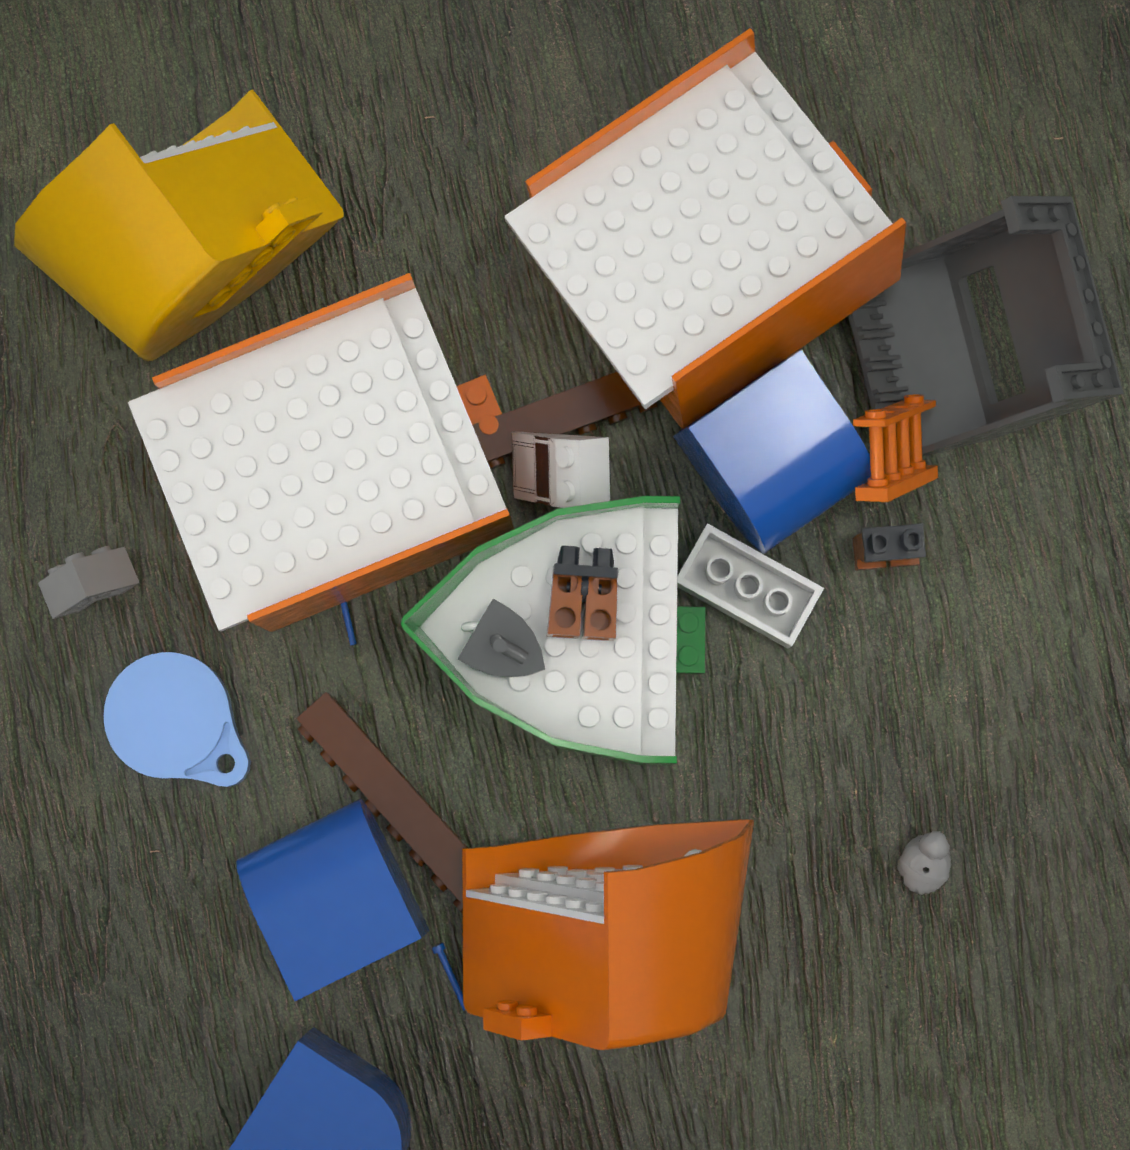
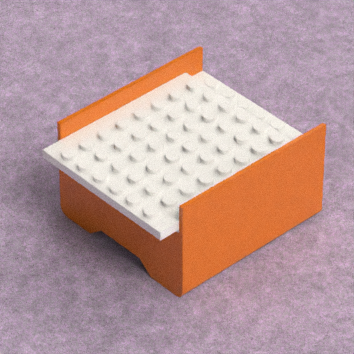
[504,28,906,429]
[128,273,514,632]

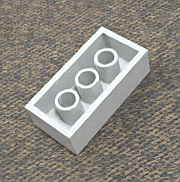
[677,523,824,649]

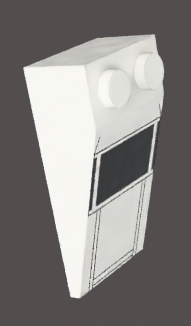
[512,432,610,508]

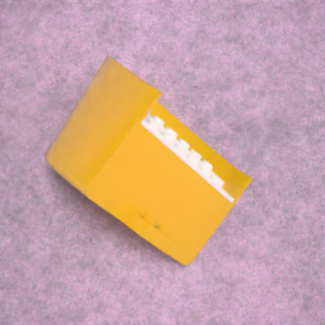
[14,90,344,361]

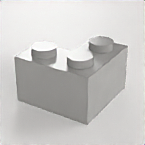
[38,546,139,619]

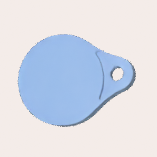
[104,652,251,787]

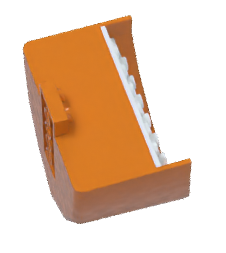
[462,819,754,1050]

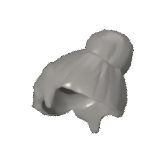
[897,831,951,895]

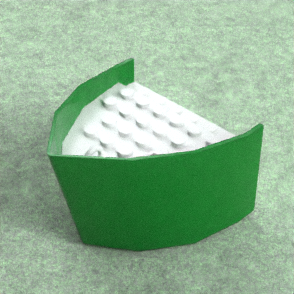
[401,496,705,766]

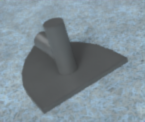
[458,599,545,677]

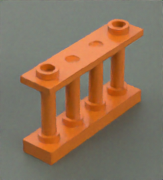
[853,394,938,502]

